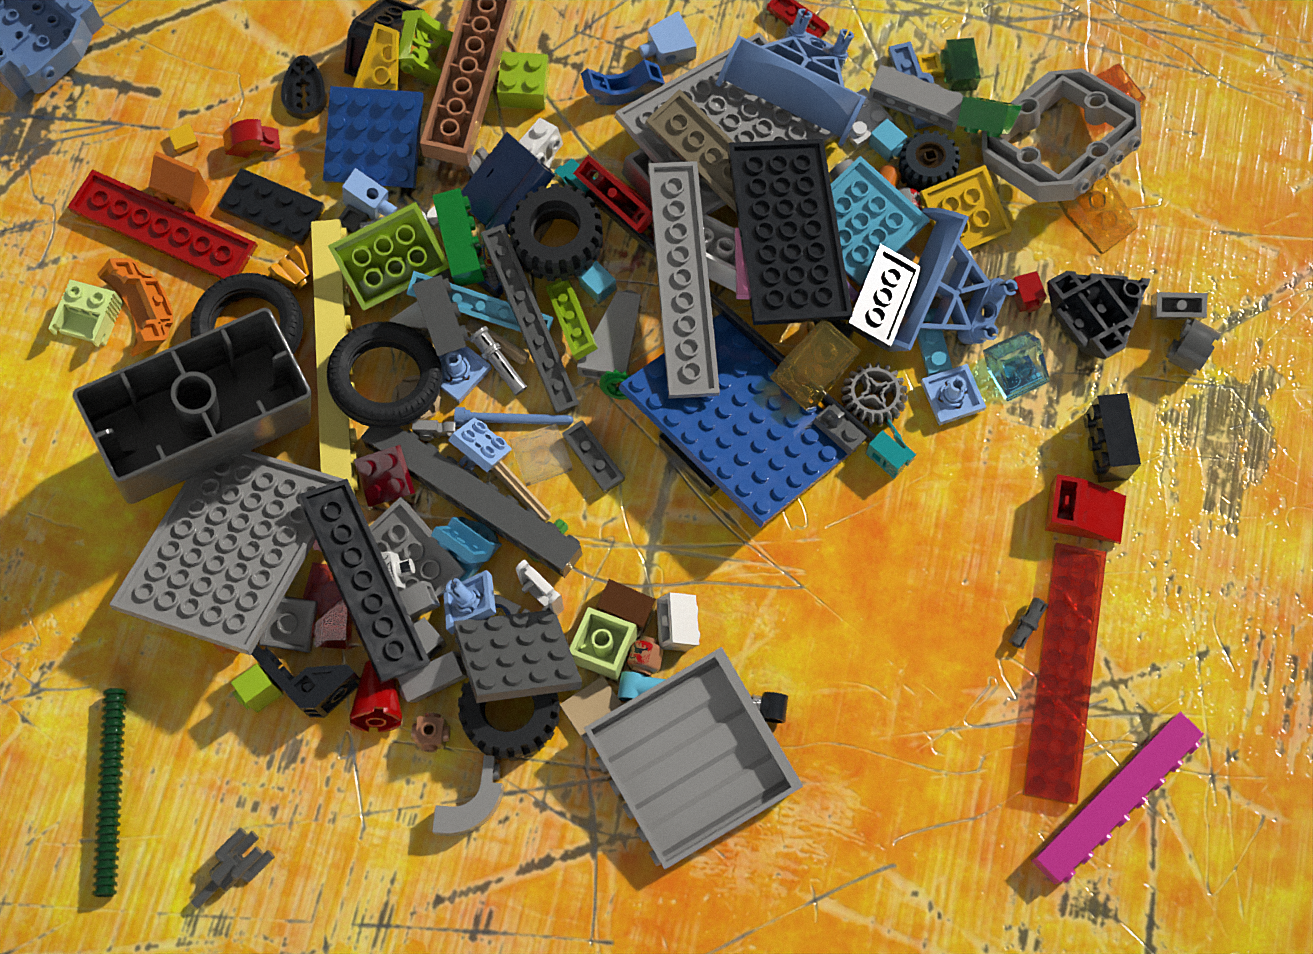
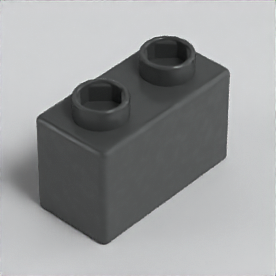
[72,308,311,504]

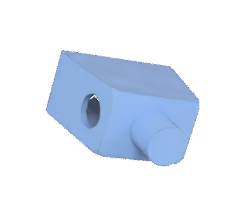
[639,11,697,66]
[342,168,398,220]

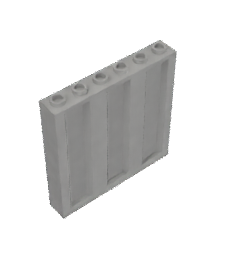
[582,647,803,869]

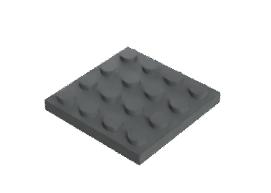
[453,610,582,703]

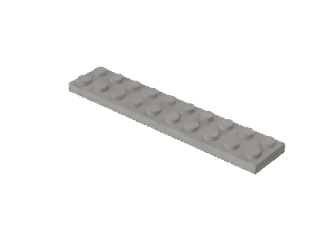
[648,161,720,399]

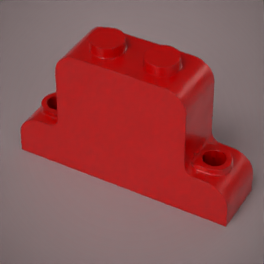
[573,155,653,234]

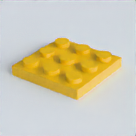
[919,165,1012,250]

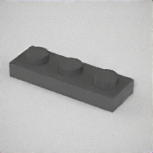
[562,420,625,494]

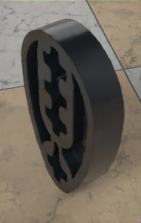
[281,55,327,120]

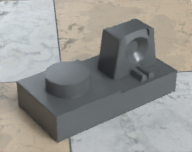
[813,404,867,455]

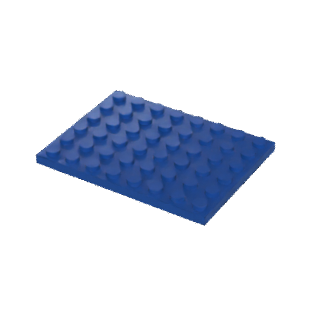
[619,314,857,528]

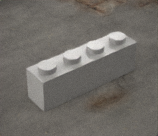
[868,64,965,132]

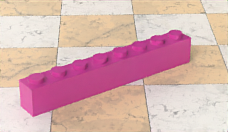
[1031,711,1204,885]

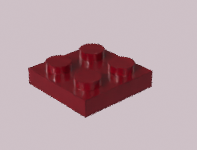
[354,445,415,507]

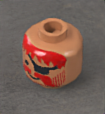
[627,637,664,677]

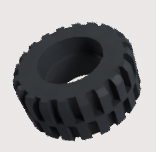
[509,184,603,282]
[458,681,560,761]

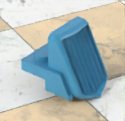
[431,517,502,582]

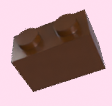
[596,579,656,633]

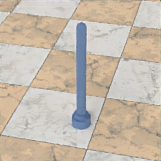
[454,407,573,427]

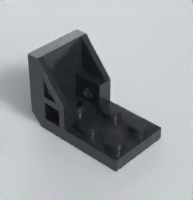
[344,0,425,77]
[251,645,360,718]

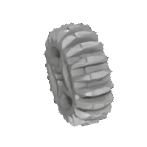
[841,362,908,428]

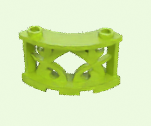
[398,9,454,86]

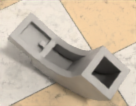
[432,755,505,836]

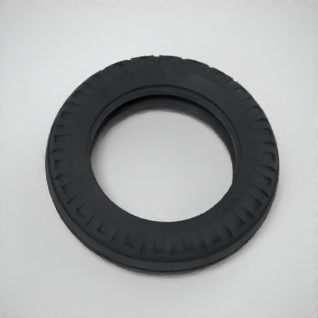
[190,273,303,355]
[327,321,442,429]

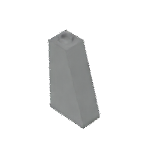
[577,290,641,383]

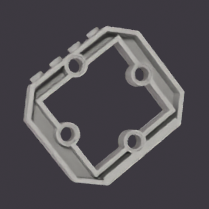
[982,68,1142,202]

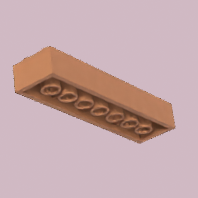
[420,0,517,167]

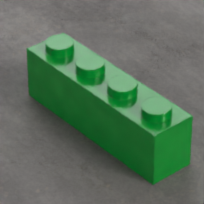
[432,188,487,287]

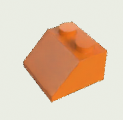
[149,151,210,214]

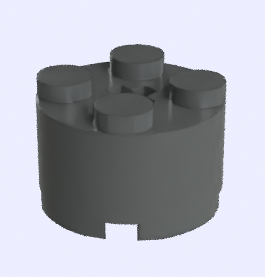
[1166,318,1221,376]

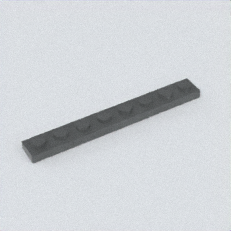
[480,224,579,414]

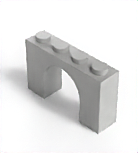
[398,580,468,703]

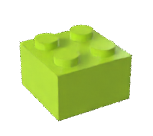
[497,51,550,109]

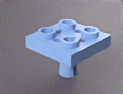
[439,346,492,404]
[921,364,986,425]
[448,417,513,472]
[443,570,496,634]

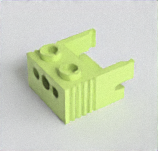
[48,279,124,347]

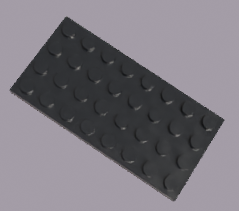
[727,139,853,325]

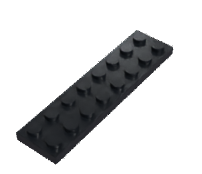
[298,479,430,684]

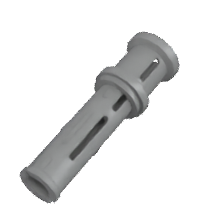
[469,326,528,396]

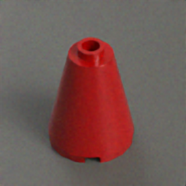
[349,660,403,732]

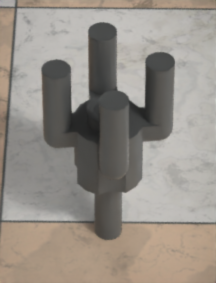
[191,827,275,909]

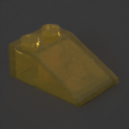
[1057,173,1138,254]
[770,319,861,410]

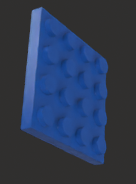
[323,86,424,189]

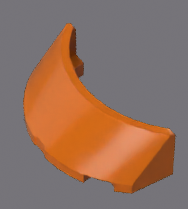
[97,258,173,356]

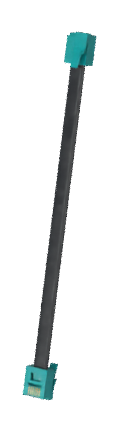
[554,158,916,479]

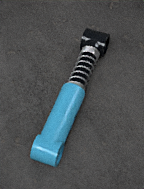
[617,672,788,723]

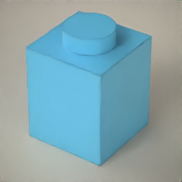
[868,119,908,162]
[578,261,616,304]

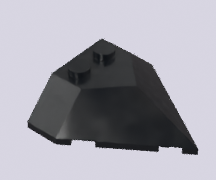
[1047,271,1151,360]

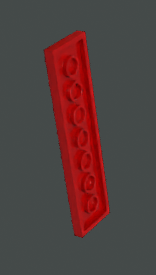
[68,169,258,279]

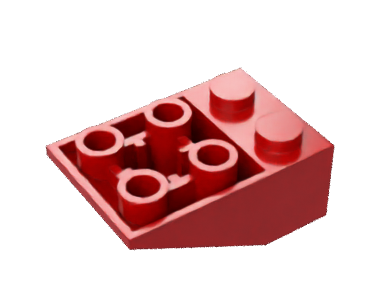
[1045,474,1126,544]

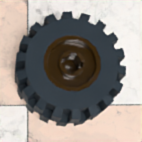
[898,130,960,192]

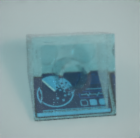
[983,330,1050,402]

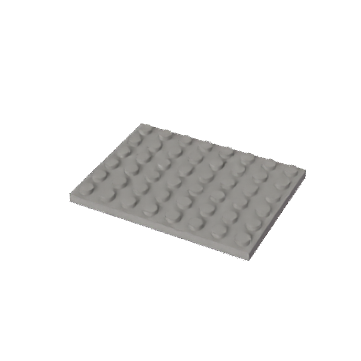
[615,32,840,216]
[109,451,344,655]

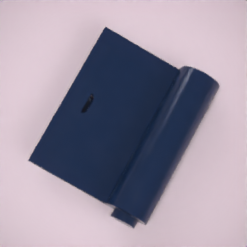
[461,132,555,236]

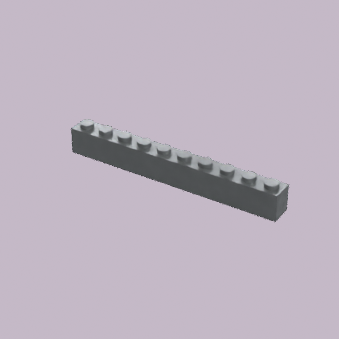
[361,427,583,578]

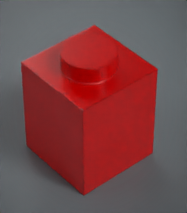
[1013,271,1047,312]

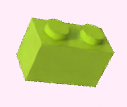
[231,663,283,713]

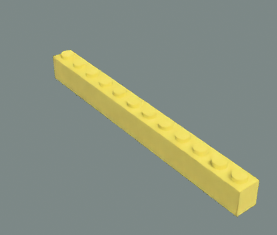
[311,219,360,497]

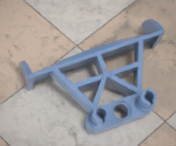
[715,9,866,147]
[866,208,1018,352]

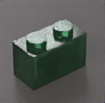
[940,38,981,92]

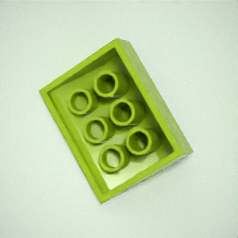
[328,201,450,311]

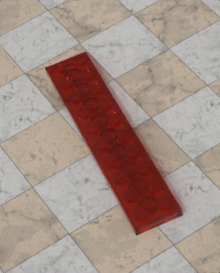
[1022,543,1107,805]

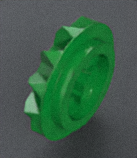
[599,369,632,400]

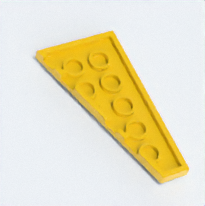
[353,23,399,91]

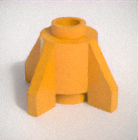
[268,245,311,290]

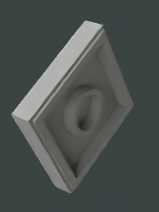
[259,596,318,653]

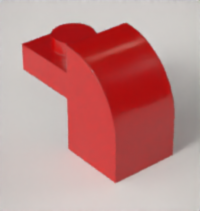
[223,119,281,158]

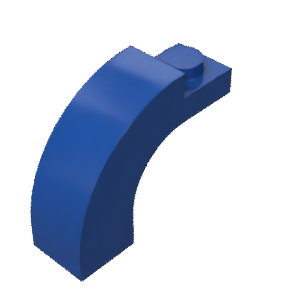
[581,59,665,106]

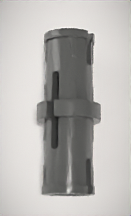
[1008,597,1048,649]

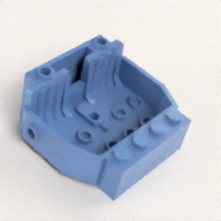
[0,0,105,99]

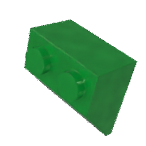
[957,97,1022,138]

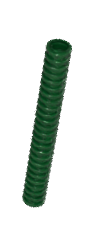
[92,688,127,897]

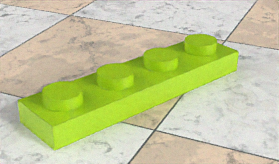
[545,278,598,360]

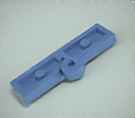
[888,41,934,130]

